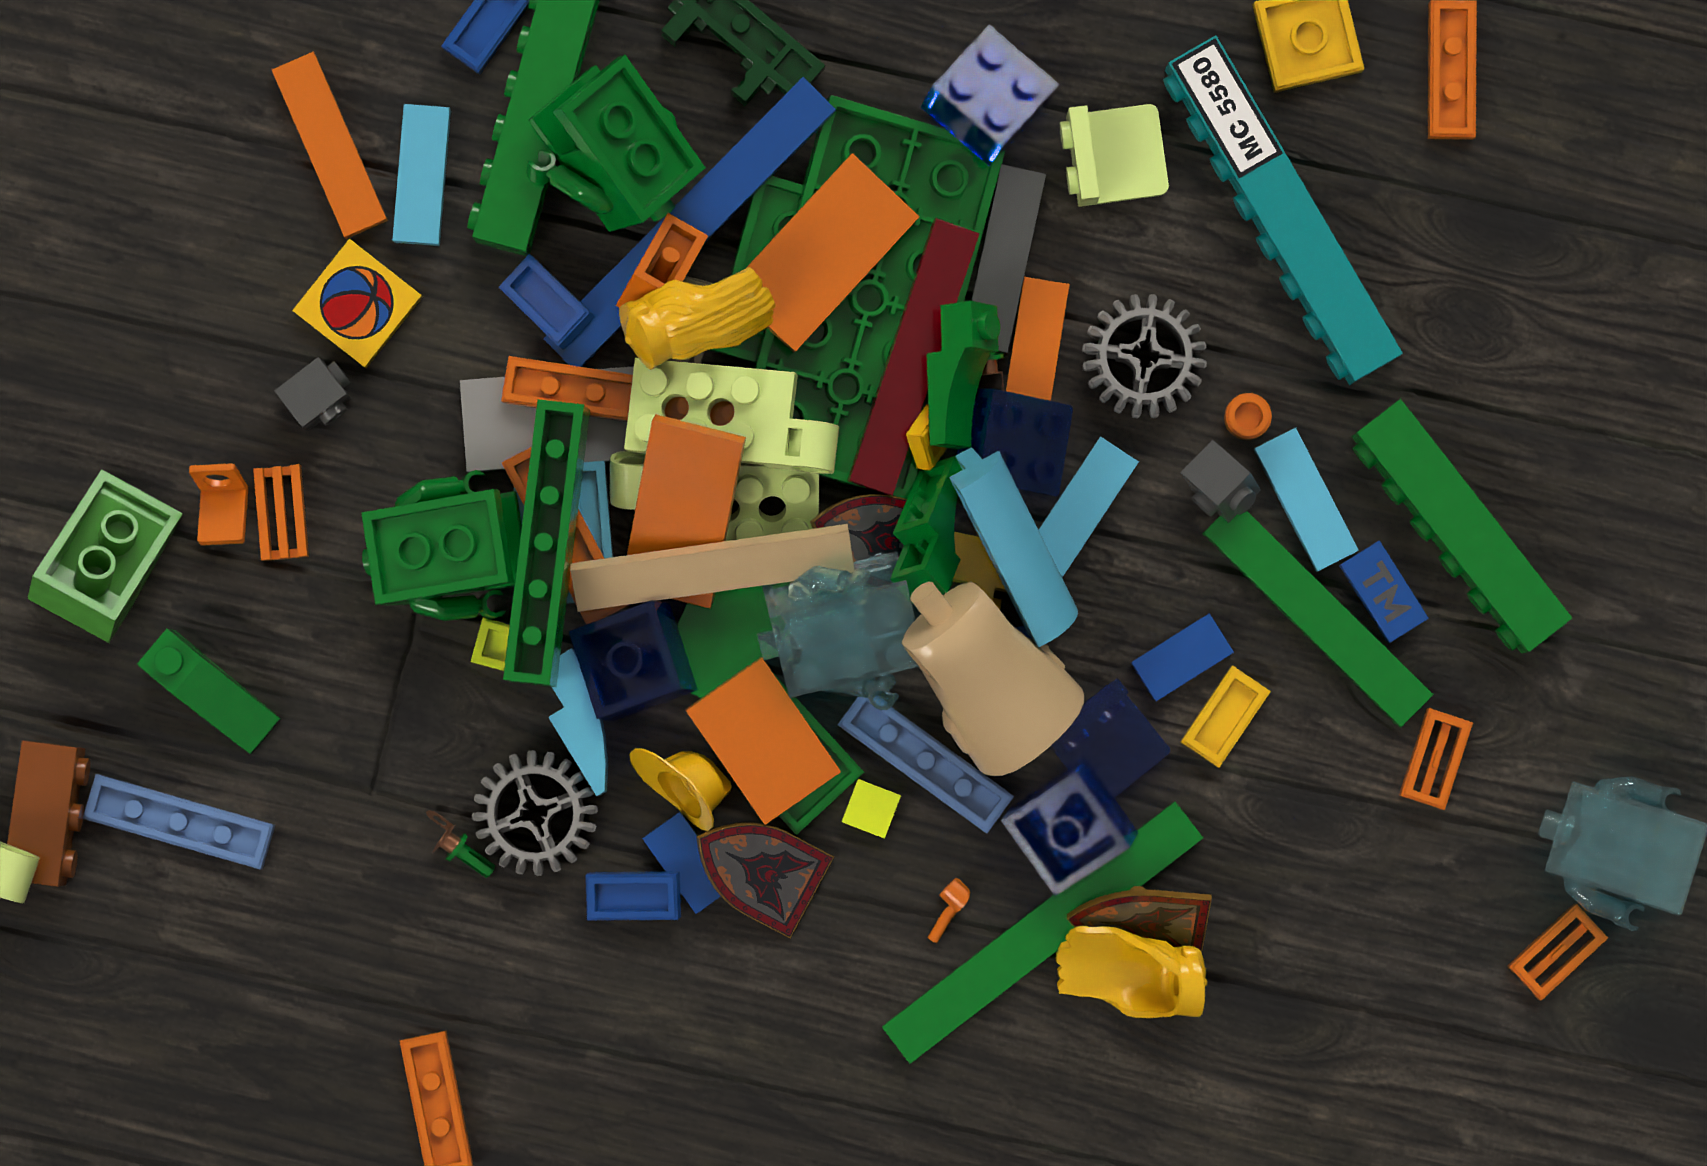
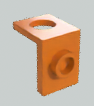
[189,463,248,545]

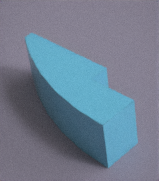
[549,648,608,796]

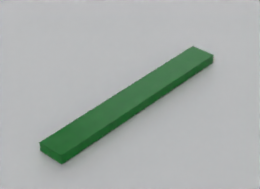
[881,801,1203,1064]

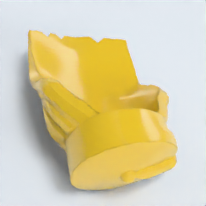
[619,267,776,370]
[1056,926,1207,1018]

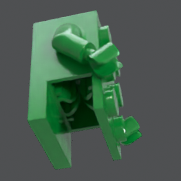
[526,55,706,232]
[361,470,522,621]

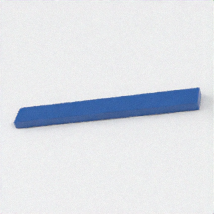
[544,77,837,367]

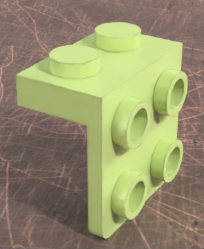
[1060,104,1169,207]

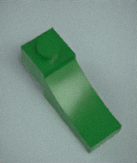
[927,301,1001,449]
[890,456,962,603]

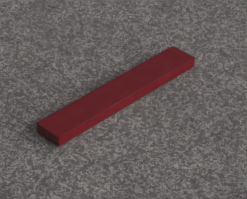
[847,218,980,496]

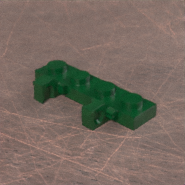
[661,0,826,107]

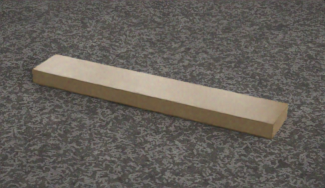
[570,524,855,612]

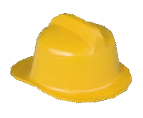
[630,748,732,831]

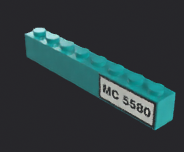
[1163,35,1403,386]

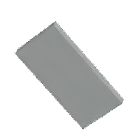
[460,366,634,473]

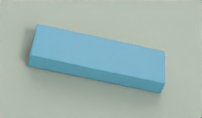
[392,104,451,246]
[1253,428,1359,572]
[1039,436,1139,577]

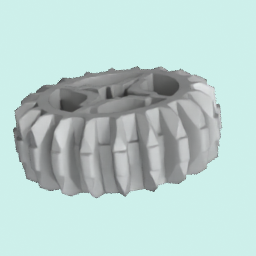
[1082,294,1207,419]
[472,750,598,876]

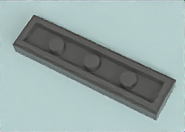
[972,164,1046,354]

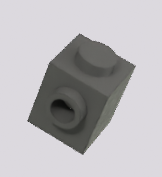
[274,357,351,431]
[1180,440,1261,523]

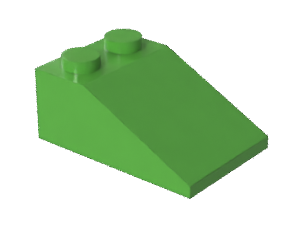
[28,469,183,643]

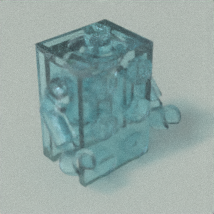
[757,551,919,710]
[1538,776,1707,931]

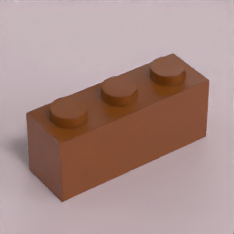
[7,741,91,887]

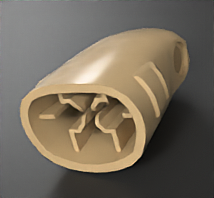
[901,581,1084,776]

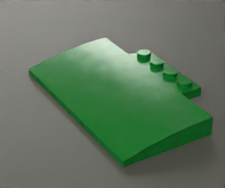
[709,95,1006,499]

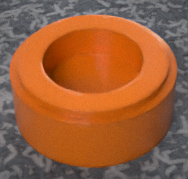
[1224,393,1272,440]

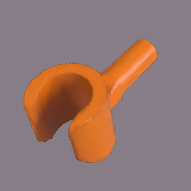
[928,878,971,943]

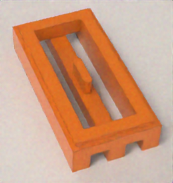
[253,464,309,561]
[1399,708,1473,810]
[1507,903,1608,1001]

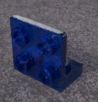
[957,389,1073,496]
[1050,678,1170,807]

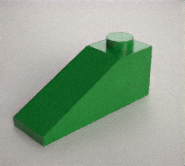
[137,628,281,754]

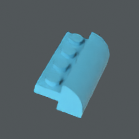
[949,447,1078,647]

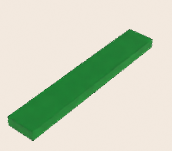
[1202,511,1434,728]

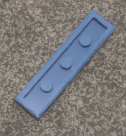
[838,688,1014,834]
[83,774,275,869]

